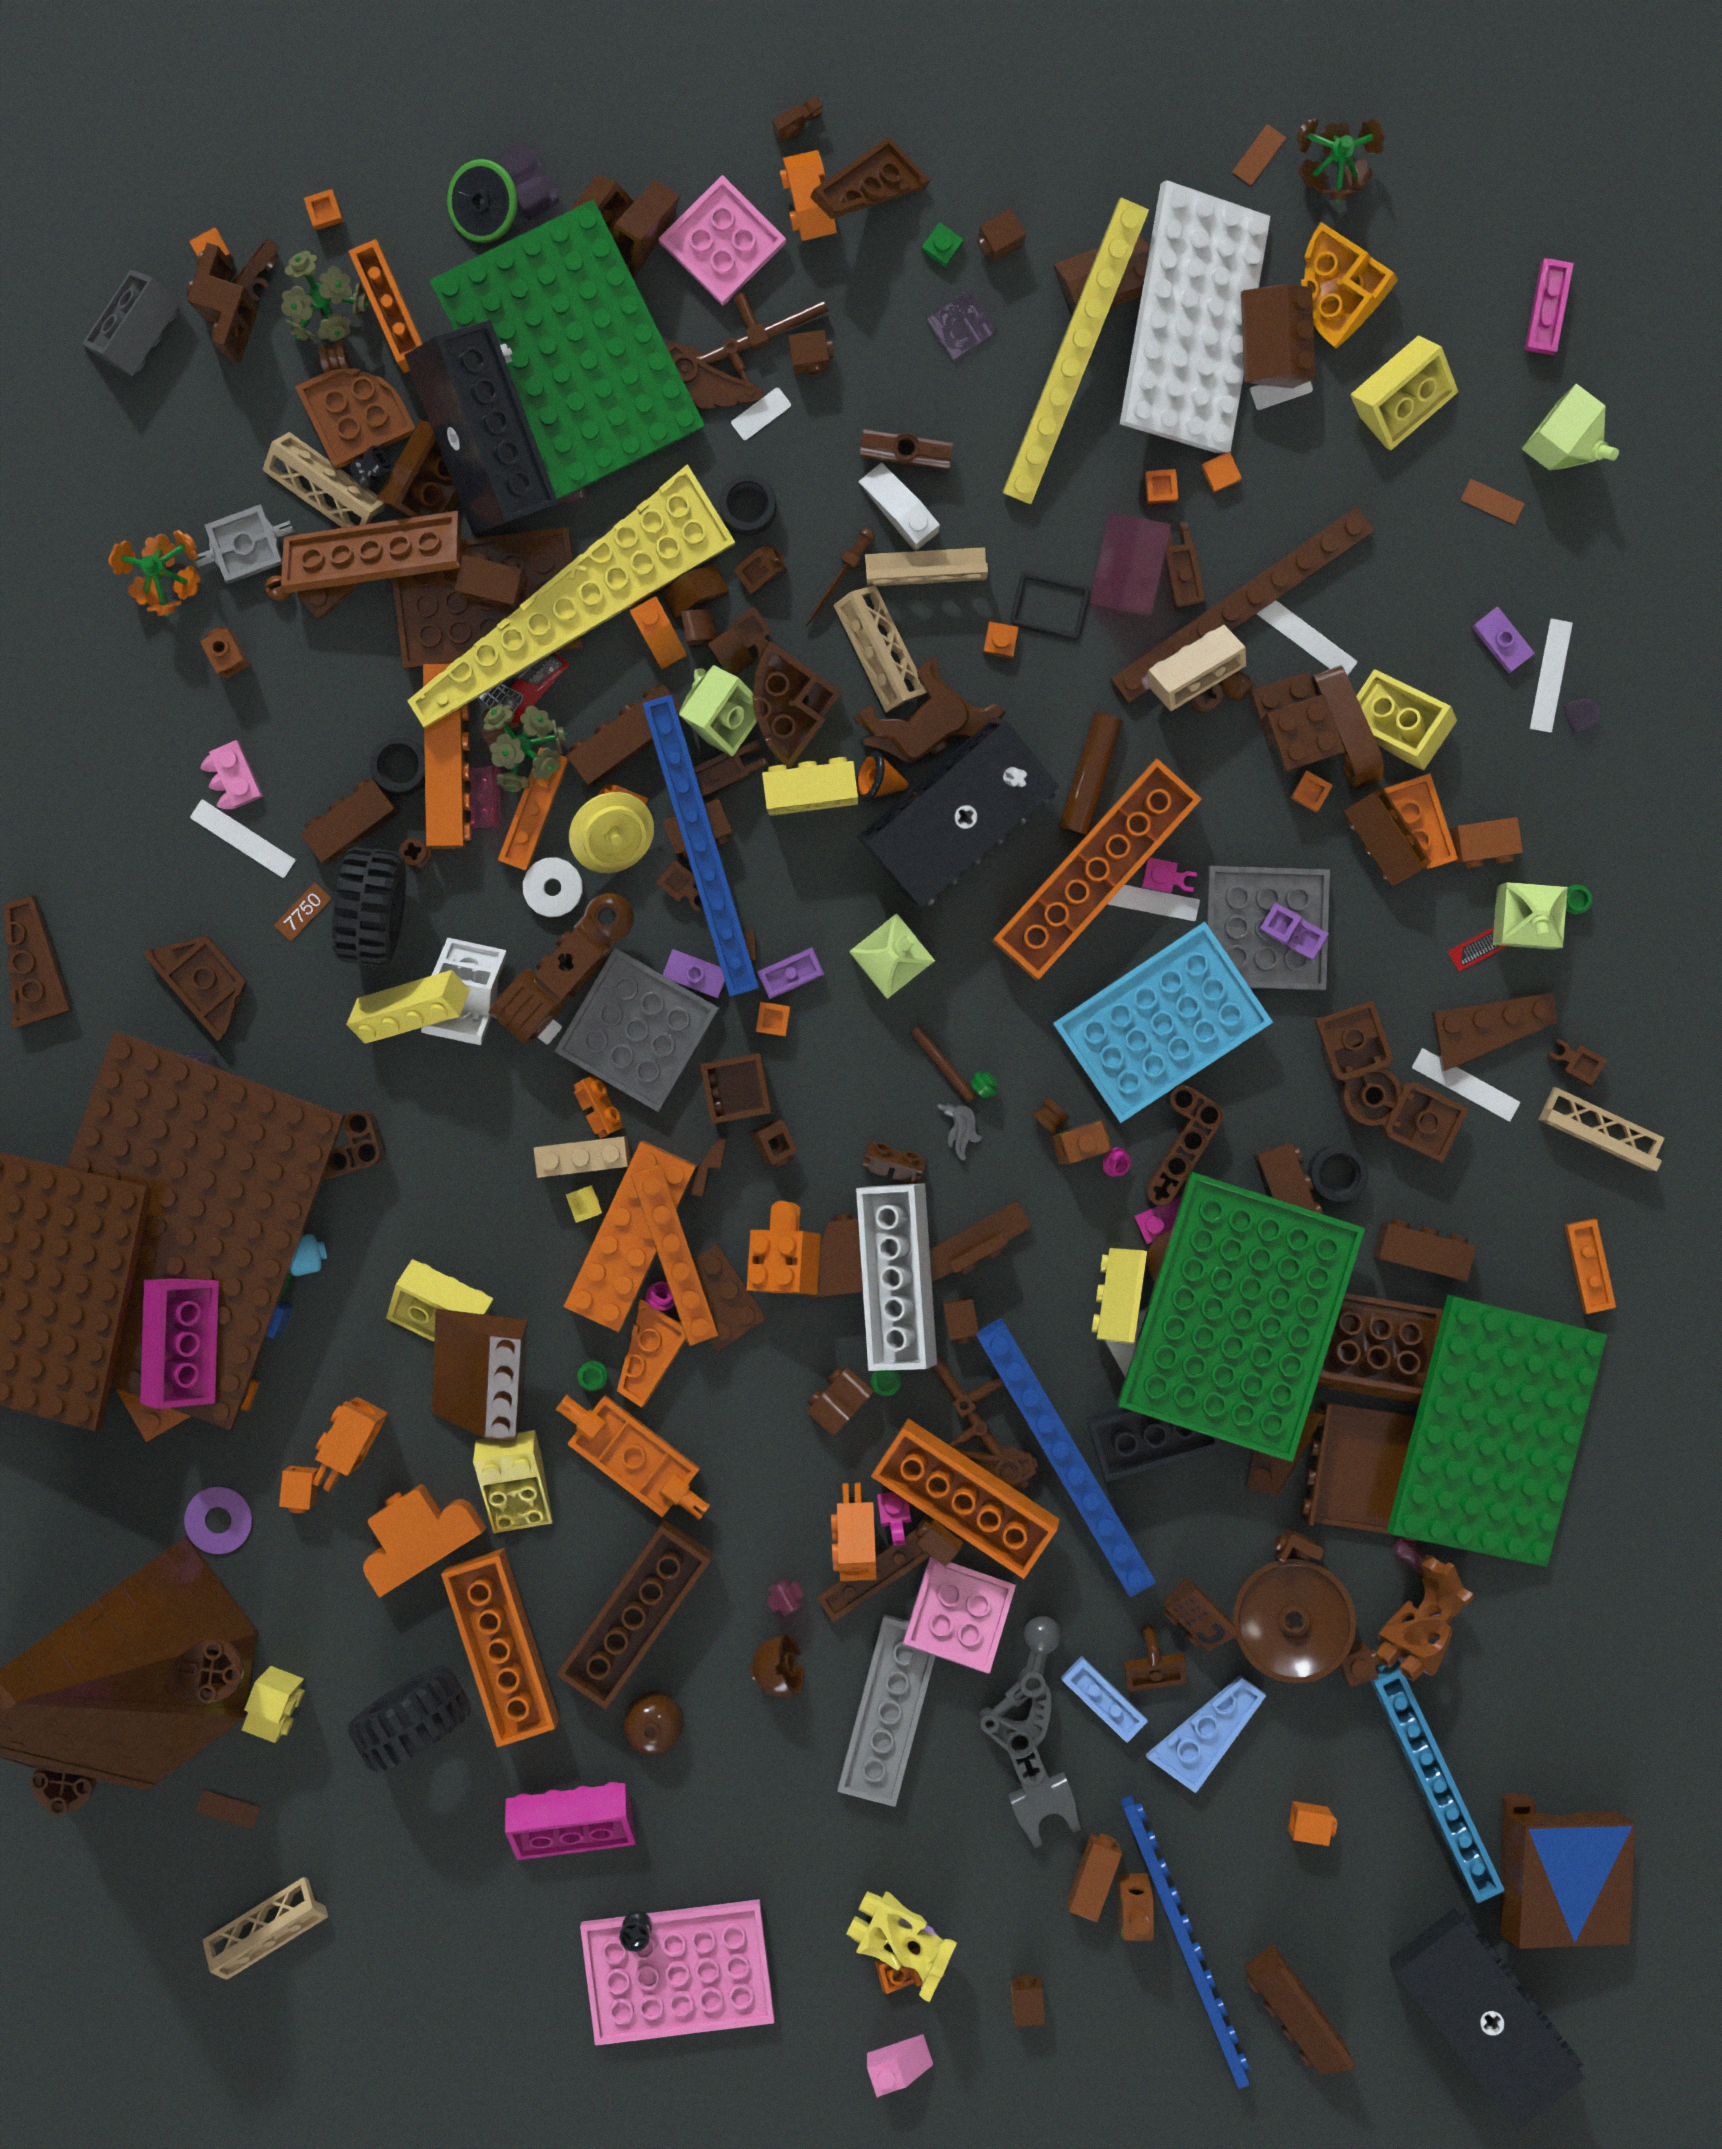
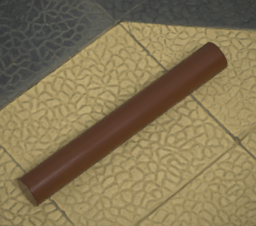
[910,1026,976,1102]

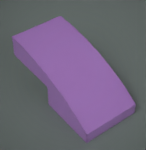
[1260,902,1329,962]

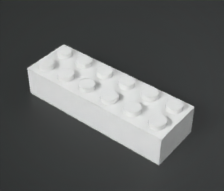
[856,1183,937,1371]

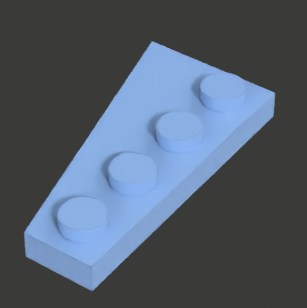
[1146,1675,1266,1793]

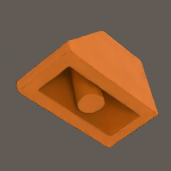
[630,596,688,670]

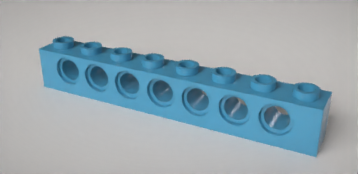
[1370,1662,1505,1903]

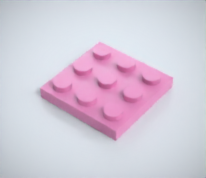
[658,175,787,306]
[902,1556,1016,1674]

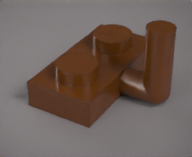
[1124,1625,1187,1692]

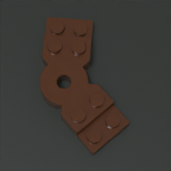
[1314,1000,1469,1163]

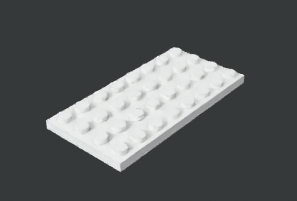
[1120,180,1271,455]

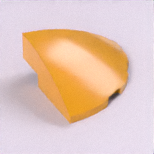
[1301,222,1398,348]

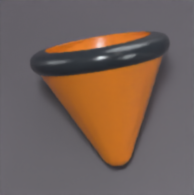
[857,751,909,801]

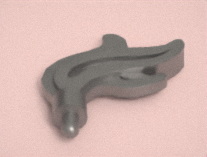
[937,1103,982,1160]

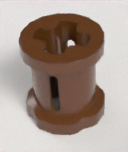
[399,838,432,868]

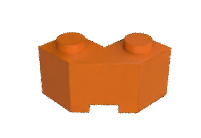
[780,150,837,241]

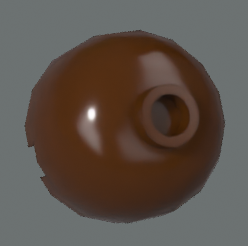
[750,1634,804,1697]
[623,1691,684,1755]

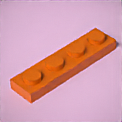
[498,747,569,871]

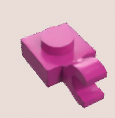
[877,1492,911,1546]

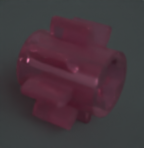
[766,1578,804,1616]

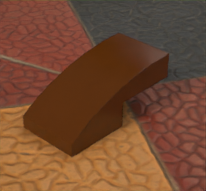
[691,1138,728,1197]

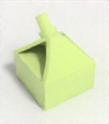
[1522,384,1619,471]
[679,665,756,757]
[1493,882,1568,950]
[849,913,935,999]

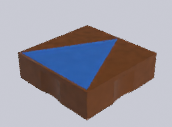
[1501,1811,1635,1949]

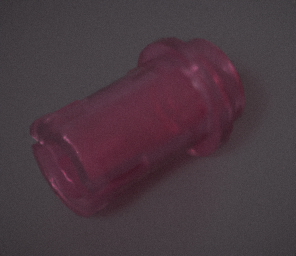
[1393,1537,1426,1574]

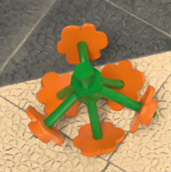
[108,530,201,617]

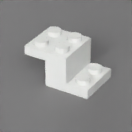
[421,938,506,1045]

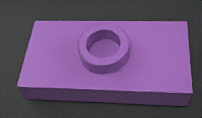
[1472,606,1535,674]
[757,947,825,999]
[663,949,725,999]

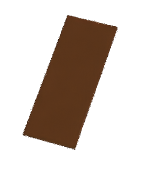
[196,1790,260,1830]

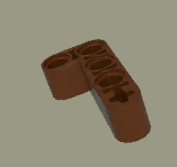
[1311,665,1384,791]
[1144,1086,1223,1206]
[323,1110,386,1181]

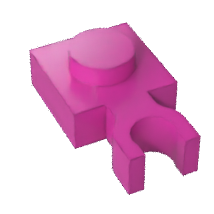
[1141,857,1197,894]

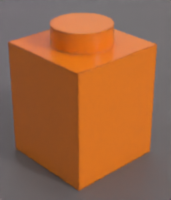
[279,1465,320,1513]
[1288,1801,1337,1846]

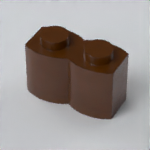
[806,1365,874,1436]
[914,1513,963,1567]

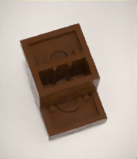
[187,242,259,364]
[1249,671,1345,772]

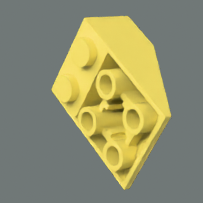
[473,1430,553,1533]

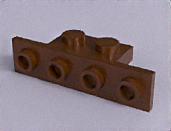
[929,1201,1032,1283]

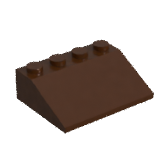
[1317,1293,1443,1404]
[432,1309,528,1442]

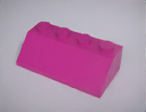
[140,1279,219,1409]
[505,1782,636,1860]

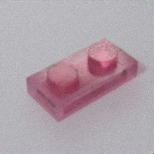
[470,766,501,830]

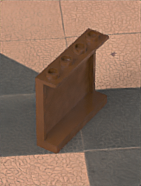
[1300,1401,1417,1541]

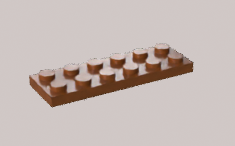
[281,511,462,593]

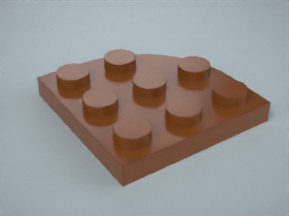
[295,368,415,470]

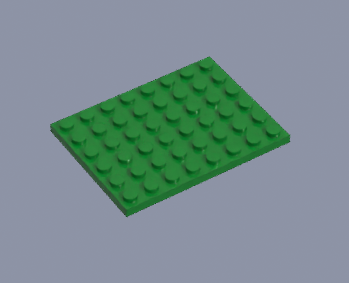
[429,199,705,501]
[1117,1172,1365,1462]
[1387,1295,1607,1567]

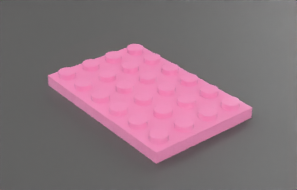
[580,1899,775,2046]

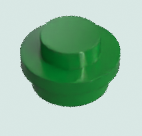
[1566,884,1592,915]
[971,1071,998,1099]
[577,1361,608,1391]
[871,1370,901,1396]

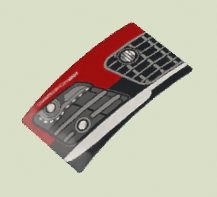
[479,653,570,723]

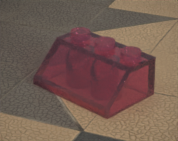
[1090,512,1171,616]

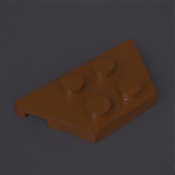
[142,935,248,1042]

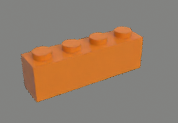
[348,239,423,373]

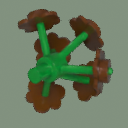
[1297,118,1385,203]

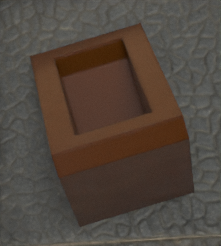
[662,565,729,620]

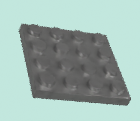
[1206,866,1330,990]
[554,948,720,1112]

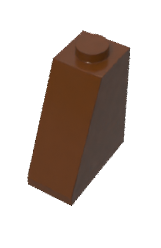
[613,179,680,279]
[806,1213,863,1298]

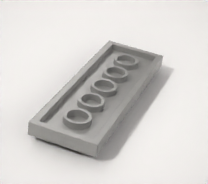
[837,1614,935,1807]

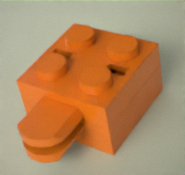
[746,1200,821,1295]
[312,1397,389,1492]
[831,1482,877,1581]

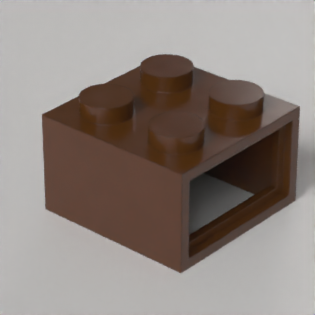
[700,1053,772,1124]

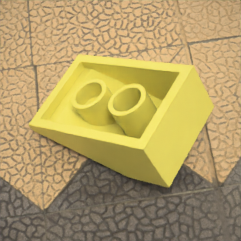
[1356,669,1457,771]

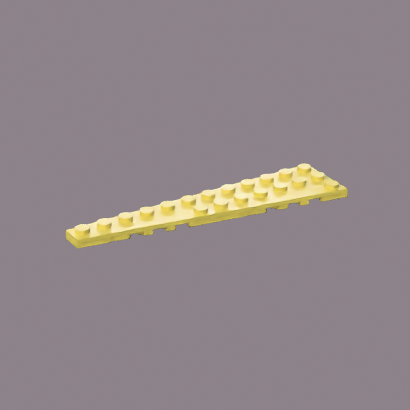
[407,464,735,729]

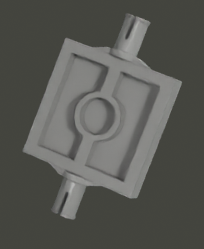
[195,504,295,584]

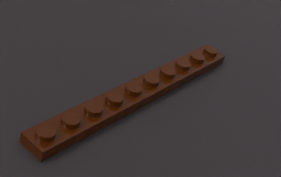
[1110,506,1374,705]

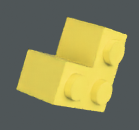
[242,1666,305,1743]

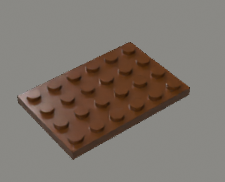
[392,527,584,670]

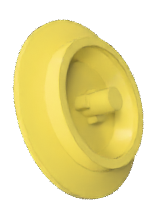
[569,792,654,873]

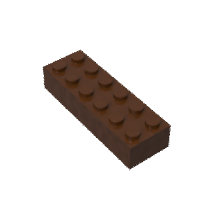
[556,1519,713,1710]

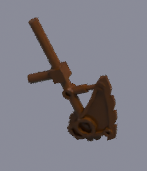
[666,292,828,410]
[932,1351,1039,1492]

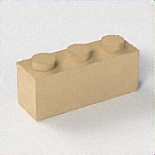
[1148,625,1246,711]
[534,1136,631,1178]

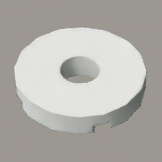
[523,857,583,918]

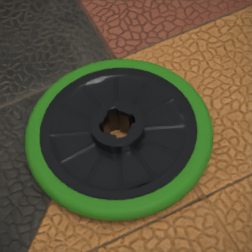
[447,159,517,243]

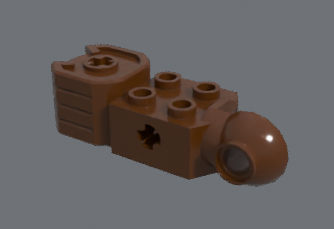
[488,893,634,1044]

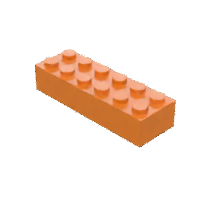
[563,1141,697,1332]
[871,1418,1060,1579]
[441,1548,560,1748]

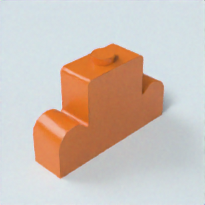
[363,1484,486,1598]

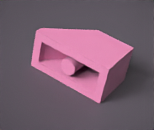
[867,2034,933,2097]

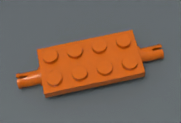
[555,1395,710,1521]

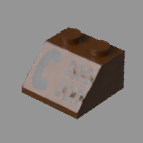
[1162,1576,1239,1651]

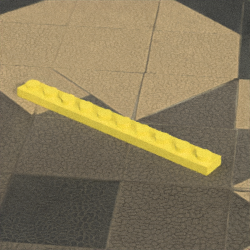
[1002,197,1149,504]

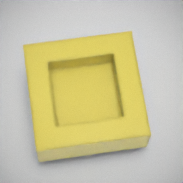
[566,1185,602,1223]

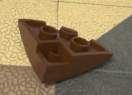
[752,641,842,768]

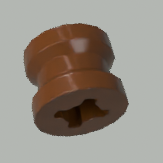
[318,340,351,373]
[1190,683,1223,713]
[1031,1097,1069,1135]

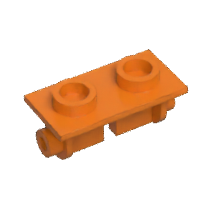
[573,1075,624,1139]

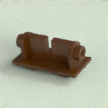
[862,1142,926,1184]

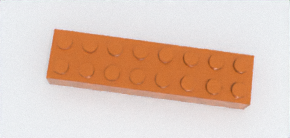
[992,758,1202,981]

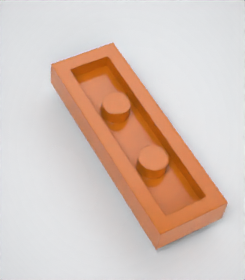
[1564,1219,1616,1314]

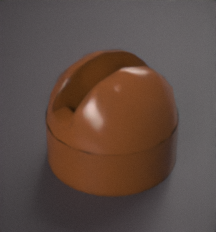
[265,575,291,601]

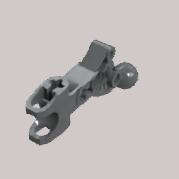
[979,1616,1081,1848]

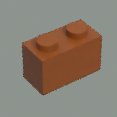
[1450,817,1523,869]

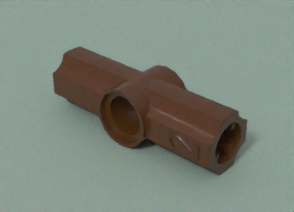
[860,429,953,471]

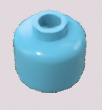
[290,1234,327,1276]

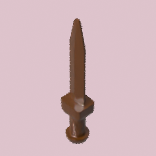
[805,528,875,627]

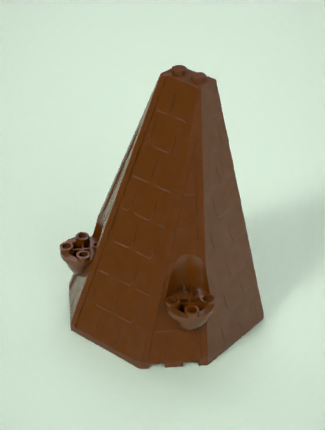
[0,1536,259,1816]

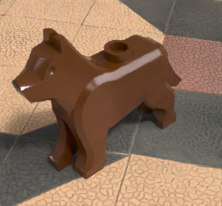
[852,656,1006,763]

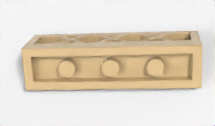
[262,432,385,528]
[865,547,988,587]
[834,585,926,713]
[1538,1087,1665,1171]
[202,1877,328,1980]

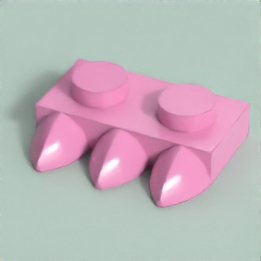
[200,740,263,809]

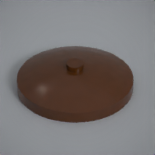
[1233,1559,1356,1683]

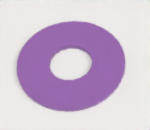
[184,1486,252,1554]

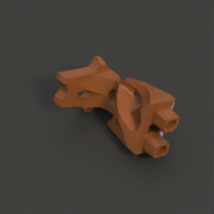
[1376,1554,1475,1682]

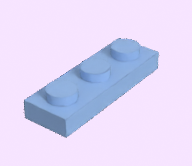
[1061,1656,1148,1743]

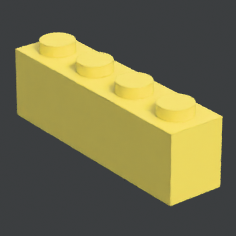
[346,970,470,1044]

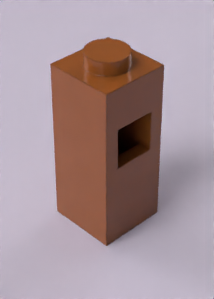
[1066,1834,1122,1922]

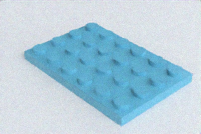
[1053,921,1273,1123]

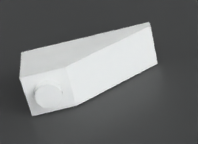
[858,462,940,551]

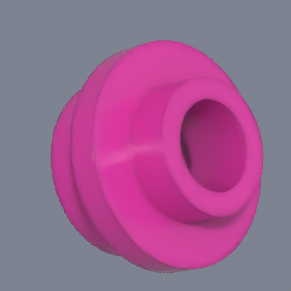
[1103,1147,1131,1177]
[646,1281,674,1311]

